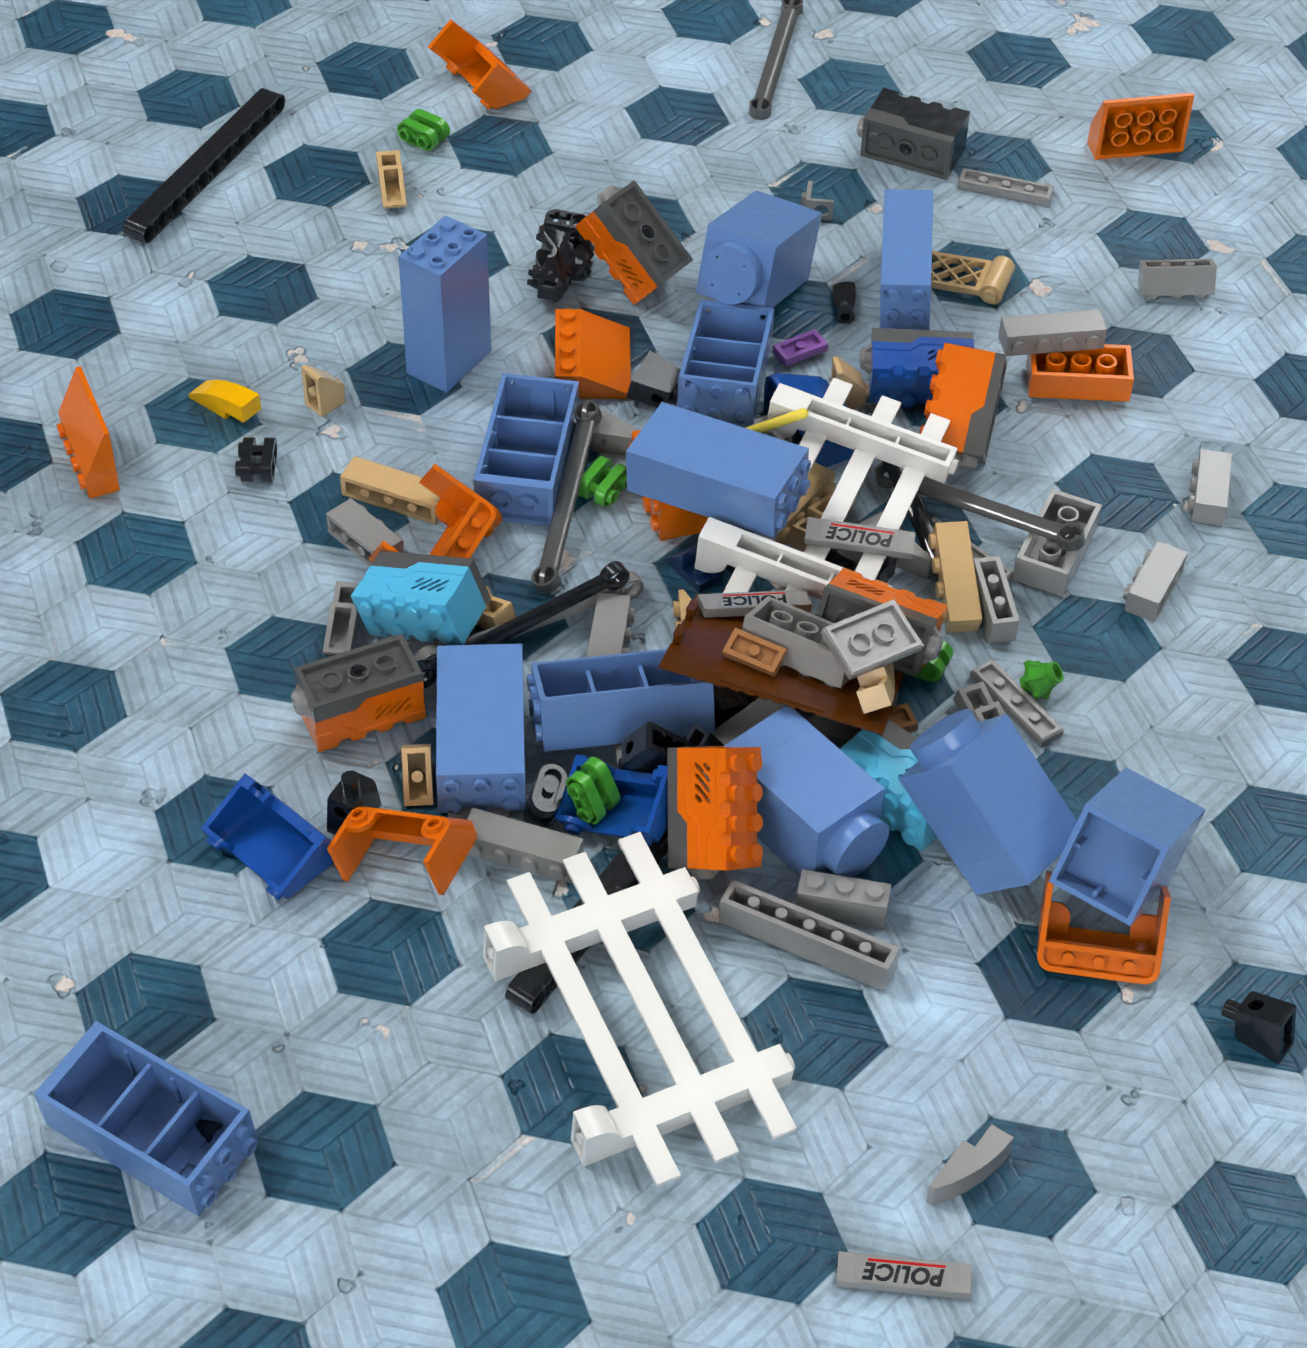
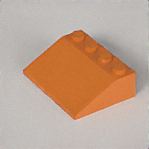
[1087,92,1195,160]
[555,308,631,399]
[56,366,120,499]

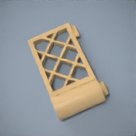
[931,251,1015,305]

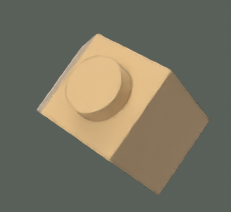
[830,356,869,410]
[301,365,345,417]
[401,744,433,806]

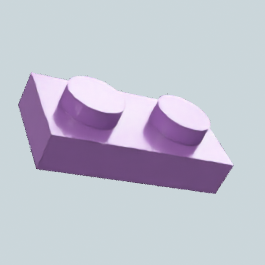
[772,329,828,367]

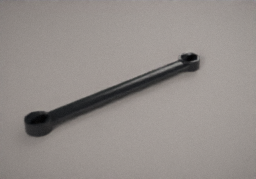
[859,403,938,585]
[417,561,630,689]

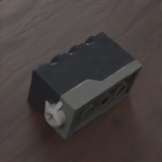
[856,88,970,180]

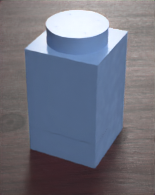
[696,190,822,316]
[724,705,889,878]
[898,709,1077,895]
[1049,767,1206,926]

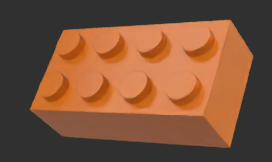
[1026,344,1134,402]

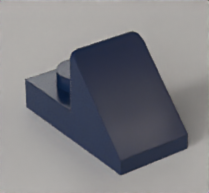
[665,544,720,593]

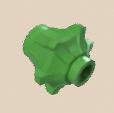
[1020,660,1064,699]

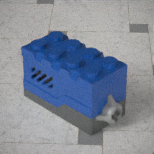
[860,328,974,408]

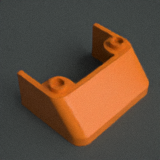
[428,19,532,110]
[368,463,496,562]
[327,807,478,895]
[1037,870,1171,985]

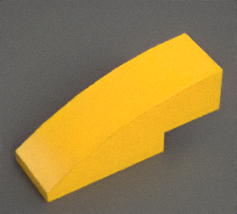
[189,380,261,423]

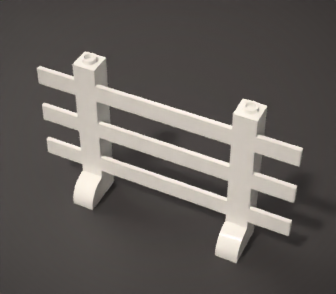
[695,378,959,600]
[483,832,797,1187]

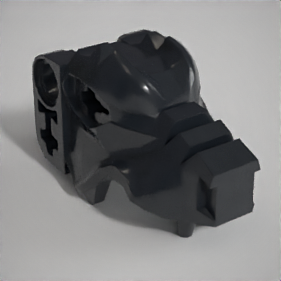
[527,209,595,302]

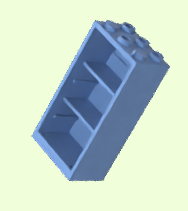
[880,190,933,330]
[398,215,492,393]
[677,299,774,428]
[473,373,579,527]
[626,402,811,539]
[436,644,526,814]
[527,649,715,752]
[34,1021,258,1216]

